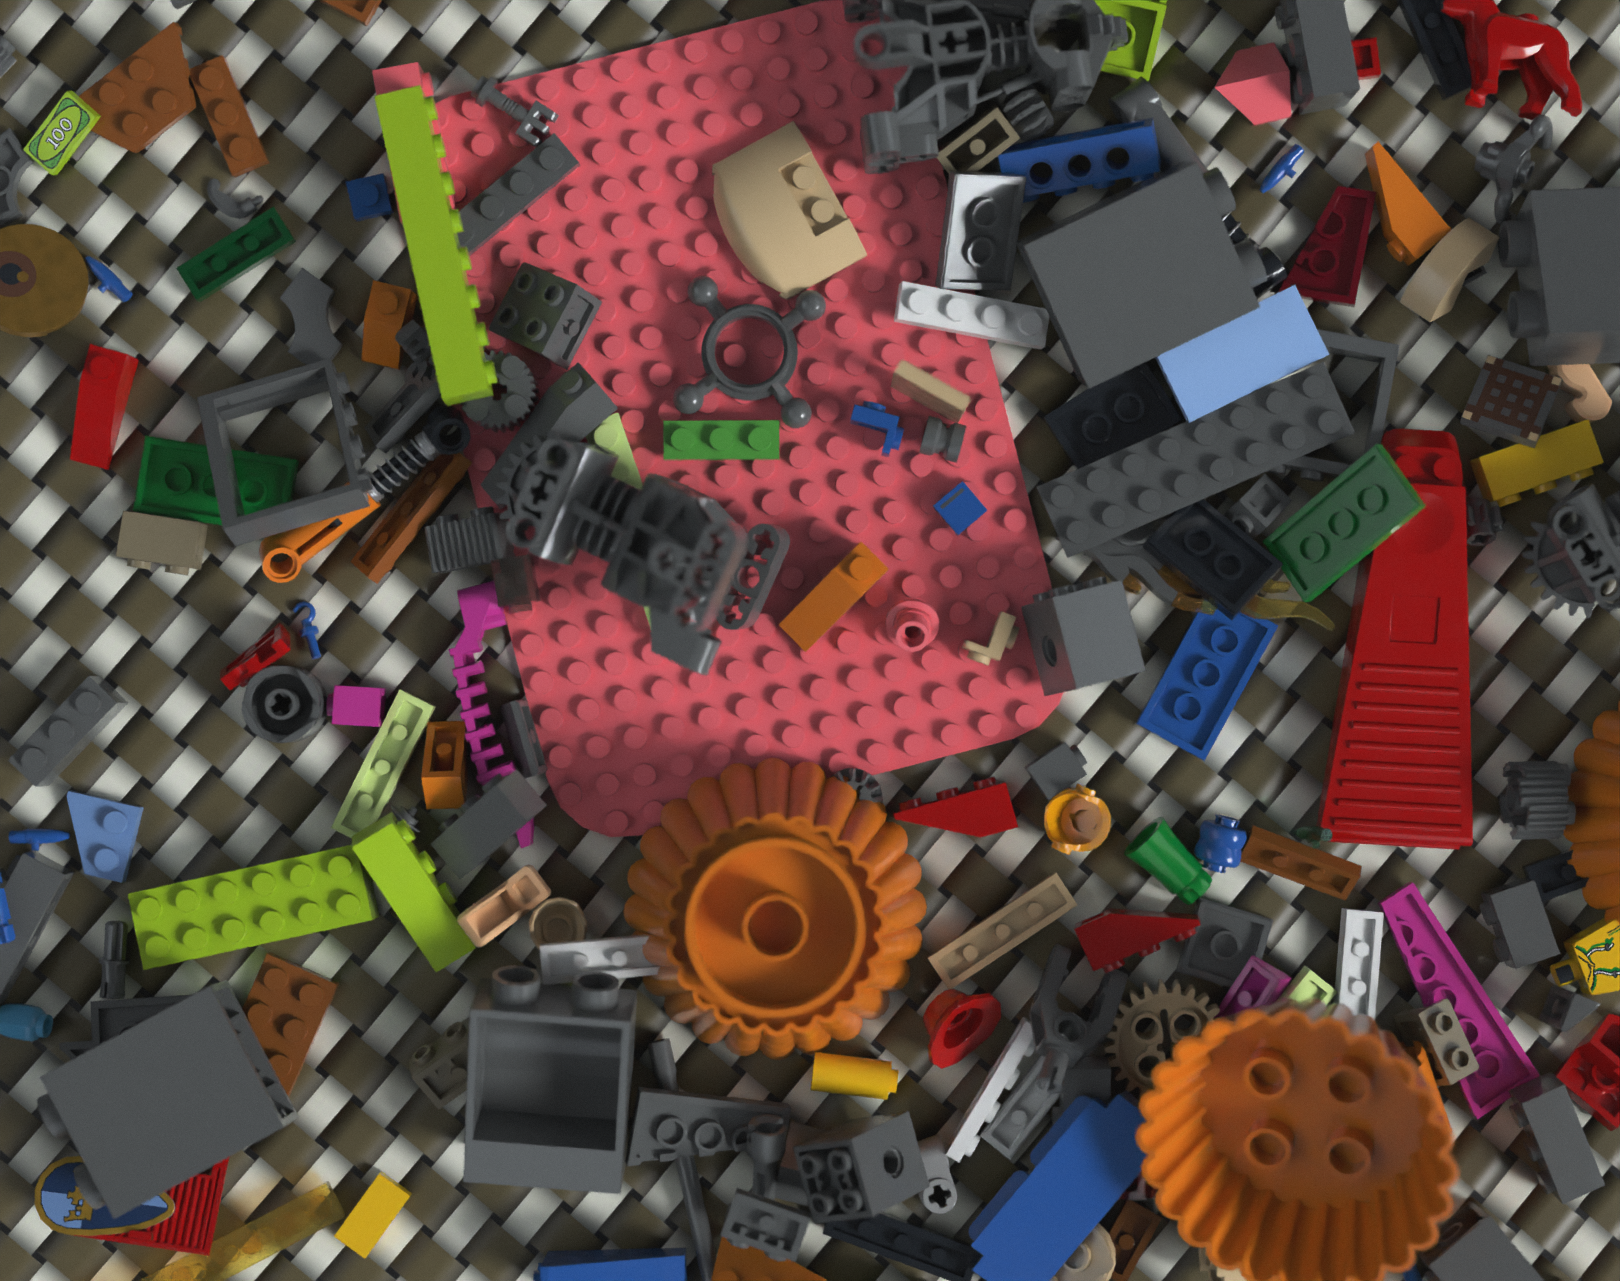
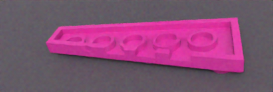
[1378,882,1540,1119]

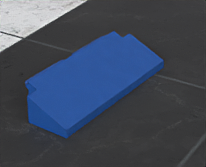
[969,1090,1148,1281]

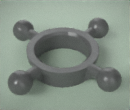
[673,276,826,428]

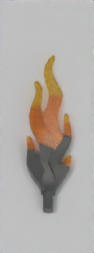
[1056,526,1335,632]

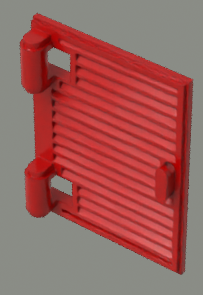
[72,1157,229,1256]

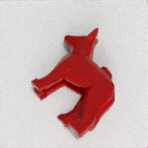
[1438,0,1583,120]

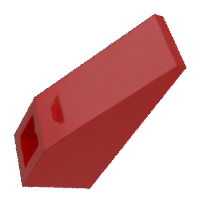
[892,776,1018,838]
[1074,908,1201,973]

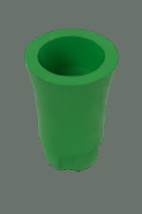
[1124,817,1213,905]

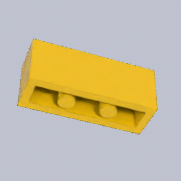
[1470,419,1604,507]

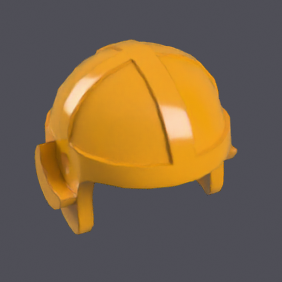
[1044,783,1111,855]

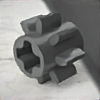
[1466,498,1504,546]

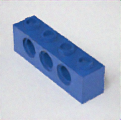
[998,118,1161,203]

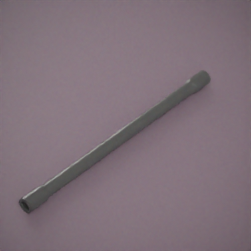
[647,1038,716,1281]

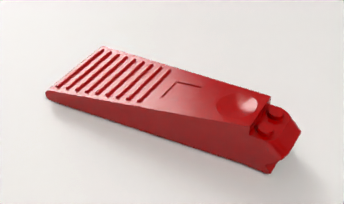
[1316,428,1473,850]

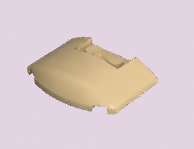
[712,121,867,300]

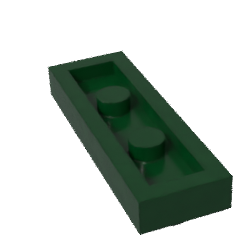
[176,207,297,302]

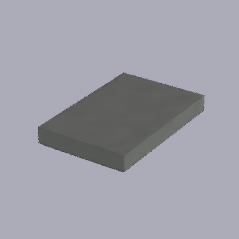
[935,171,1026,291]

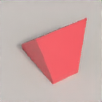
[1214,42,1291,126]

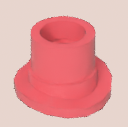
[886,599,939,652]

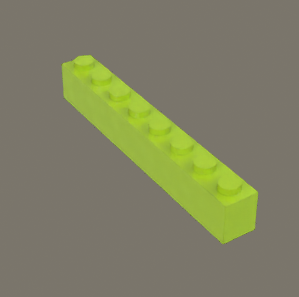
[374,85,498,406]

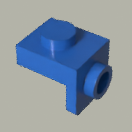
[850,401,904,457]

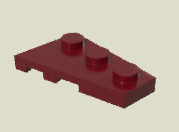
[1278,186,1376,307]

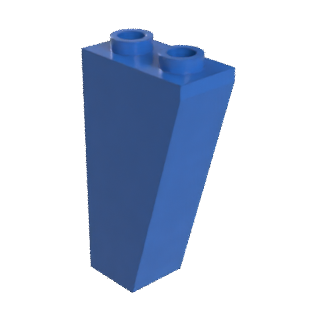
[533,1248,687,1281]

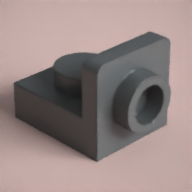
[1223,474,1292,539]

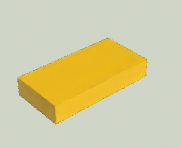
[334,1171,412,1259]

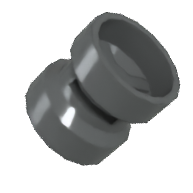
[919,416,966,463]

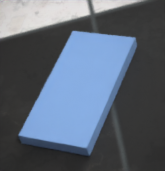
[1155,285,1329,423]

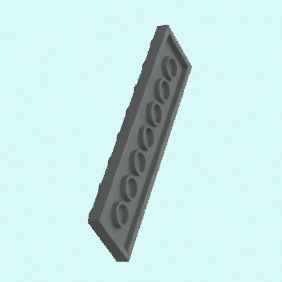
[1037,361,1355,558]

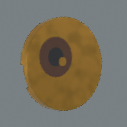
[0,224,88,337]

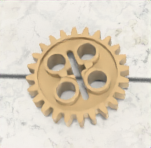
[1103,979,1223,1100]

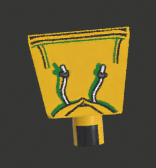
[1550,918,1620,995]

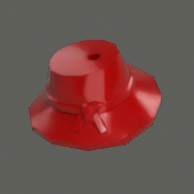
[923,988,1001,1069]

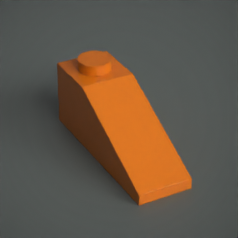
[1365,141,1452,266]
[779,541,889,652]

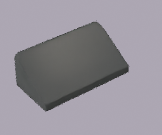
[500,699,548,779]
[1539,985,1601,1032]

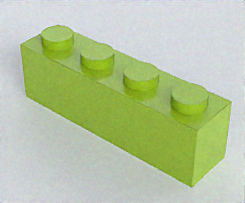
[351,812,476,972]

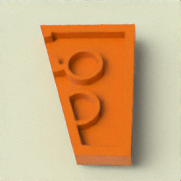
[711,1237,826,1281]

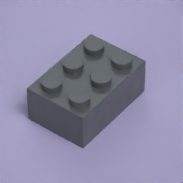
[1275,0,1360,115]

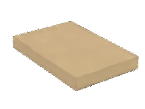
[890,360,971,423]

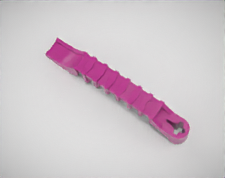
[449,580,535,849]

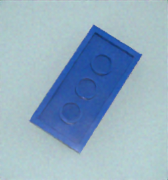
[1135,598,1278,761]

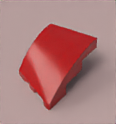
[1554,1013,1620,1131]

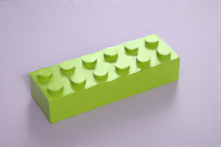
[127,844,380,970]

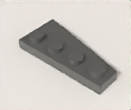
[625,1087,792,1167]

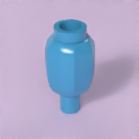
[0,1003,53,1042]

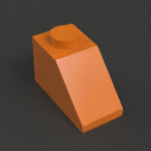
[361,280,418,370]
[421,721,468,809]

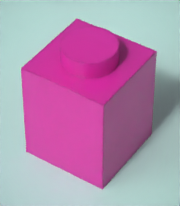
[326,685,387,727]

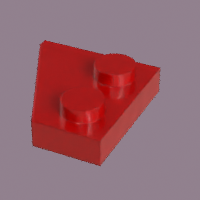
[220,623,291,690]

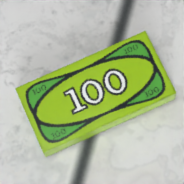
[23,91,101,175]

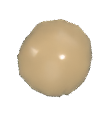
[529,897,588,950]

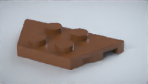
[79,22,196,153]

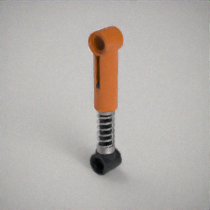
[259,405,470,583]

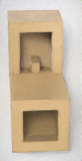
[1400,217,1500,322]

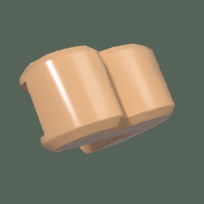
[1548,364,1612,423]
[457,865,551,947]

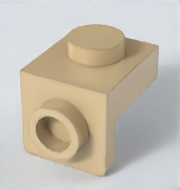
[962,612,1019,666]

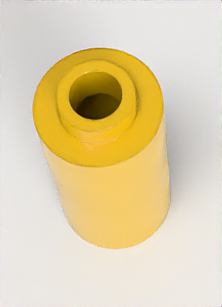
[810,1052,899,1100]

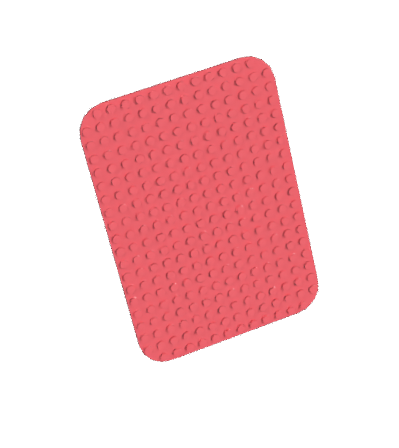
[435,0,1063,837]

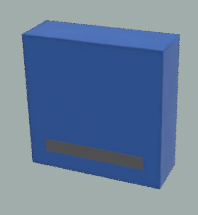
[933,481,987,536]

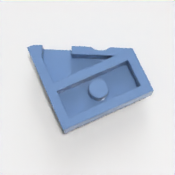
[67,790,144,883]

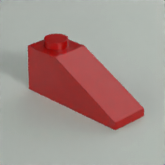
[70,344,139,470]

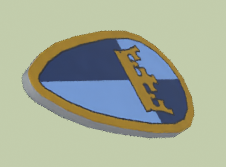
[35,1156,175,1236]

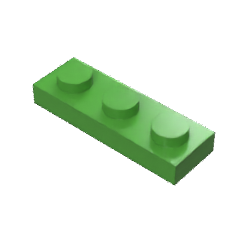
[663,420,780,461]

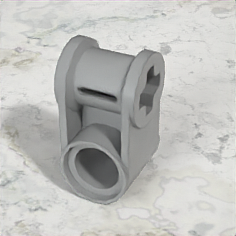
[917,1134,957,1214]

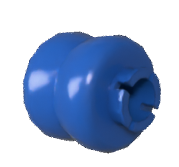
[1194,814,1248,873]

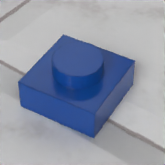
[346,173,394,222]

